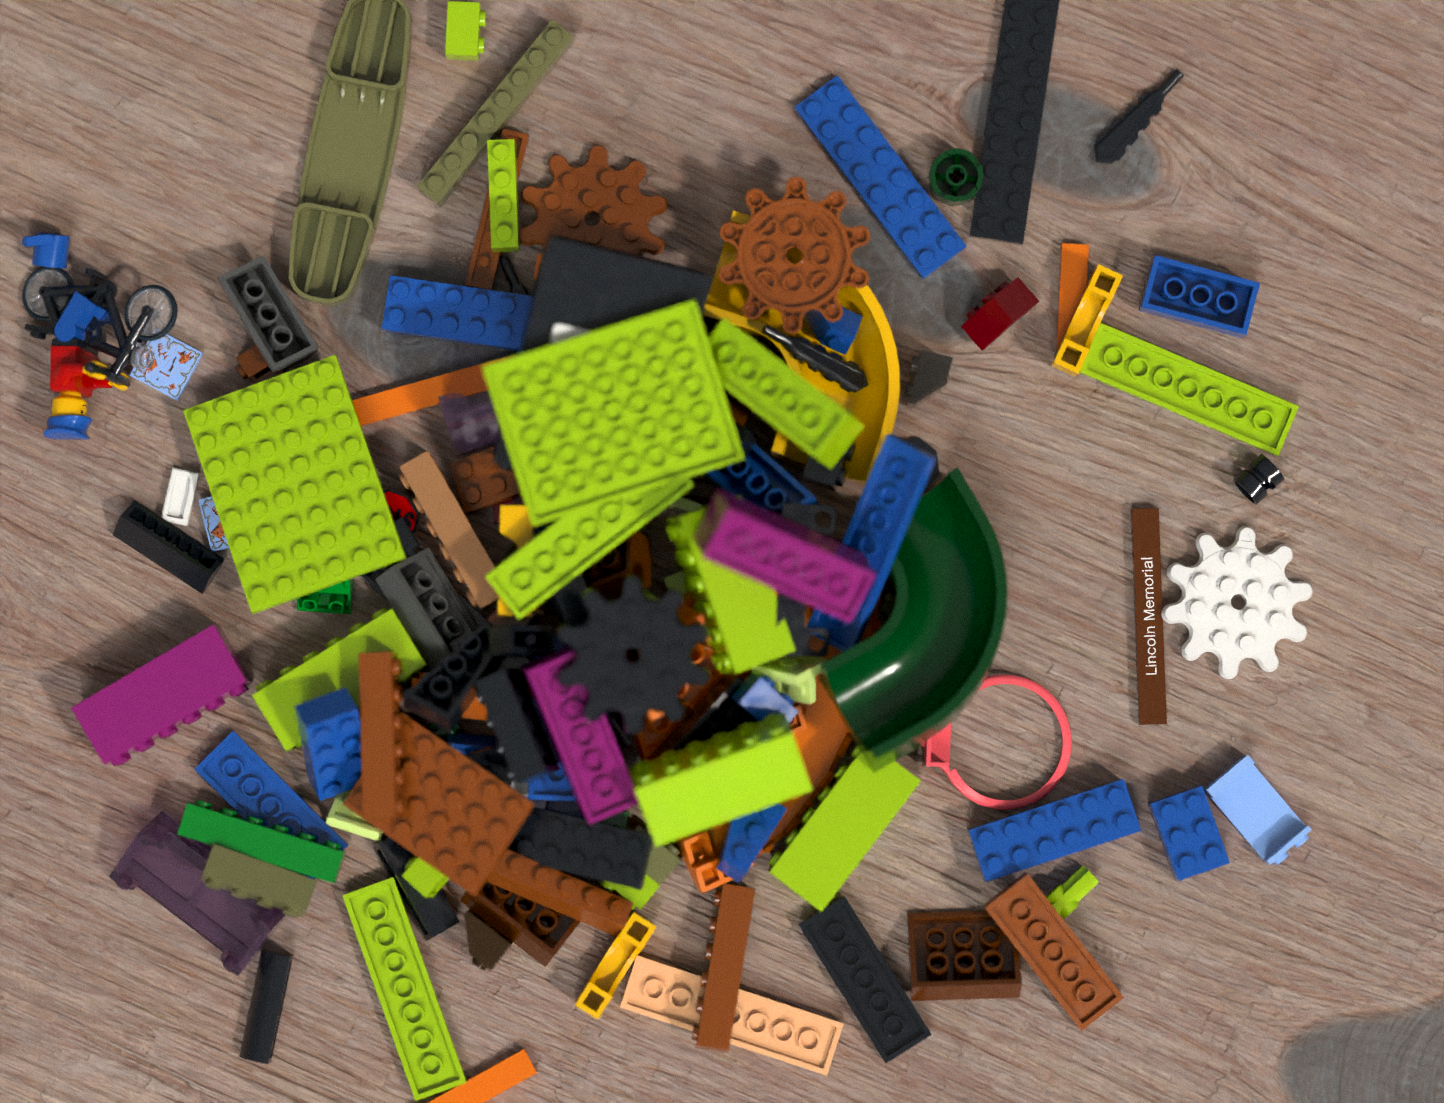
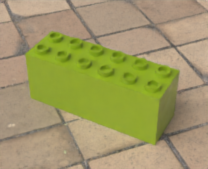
[708,318,865,470]
[666,495,796,674]
[252,608,429,751]
[629,713,813,847]
[768,745,921,912]

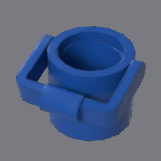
[22,232,70,268]

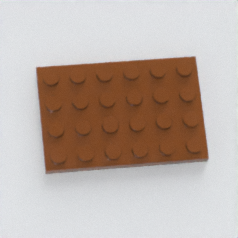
[343,713,536,896]

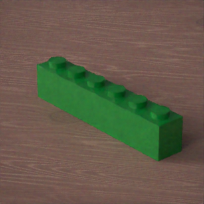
[177,799,346,883]

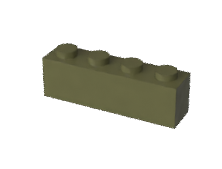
[200,844,317,918]

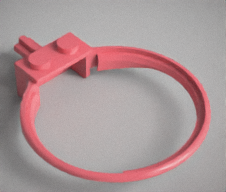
[921,674,1072,810]

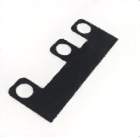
[776,503,836,657]

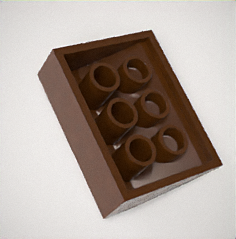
[459,870,581,967]
[907,911,1022,1001]

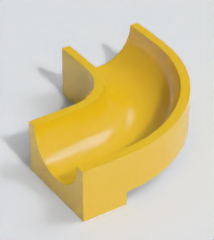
[702,210,900,485]

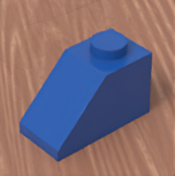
[804,307,863,355]

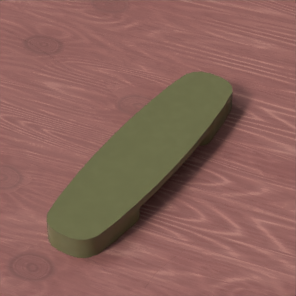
[289,0,412,306]

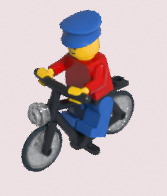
[22,267,178,440]

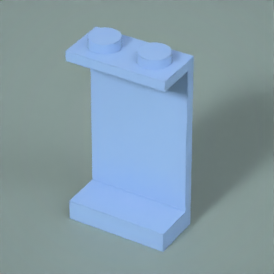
[1204,755,1312,865]

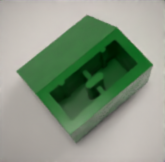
[297,578,354,615]

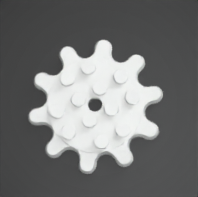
[1161,526,1313,679]

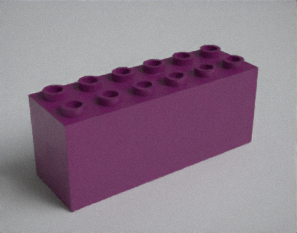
[693,488,876,623]
[71,625,252,766]
[520,646,639,825]

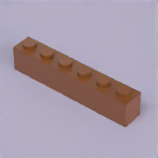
[359,652,406,819]
[486,849,633,936]
[691,883,755,1053]

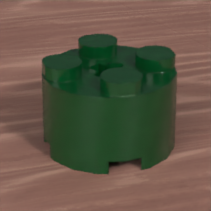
[928,148,983,206]

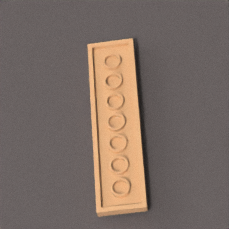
[620,955,844,1076]

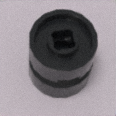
[1233,454,1285,505]

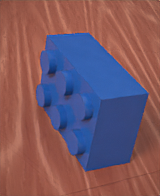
[1147,785,1230,881]

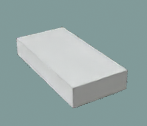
[161,468,200,526]

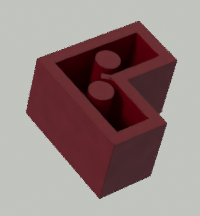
[961,277,1039,351]

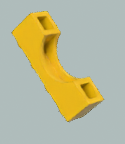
[1051,264,1123,377]
[498,505,539,617]
[575,910,657,1019]

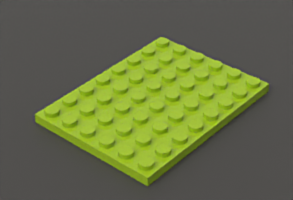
[482,300,745,526]
[183,355,407,614]

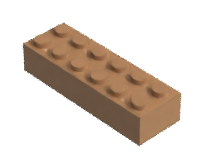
[398,450,498,610]

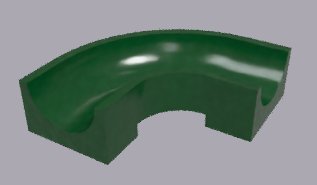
[819,467,1008,773]

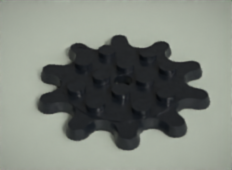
[556,575,710,735]

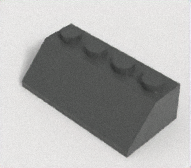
[217,255,319,372]
[375,547,478,671]

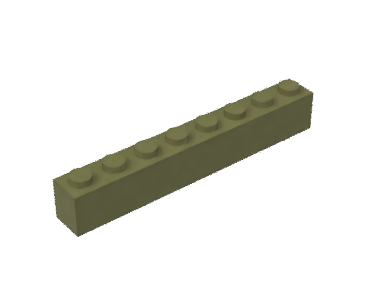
[417,19,575,207]

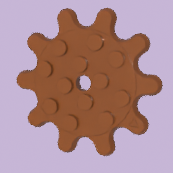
[519,145,668,271]
[718,176,870,334]

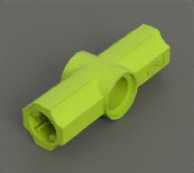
[1046,865,1099,919]

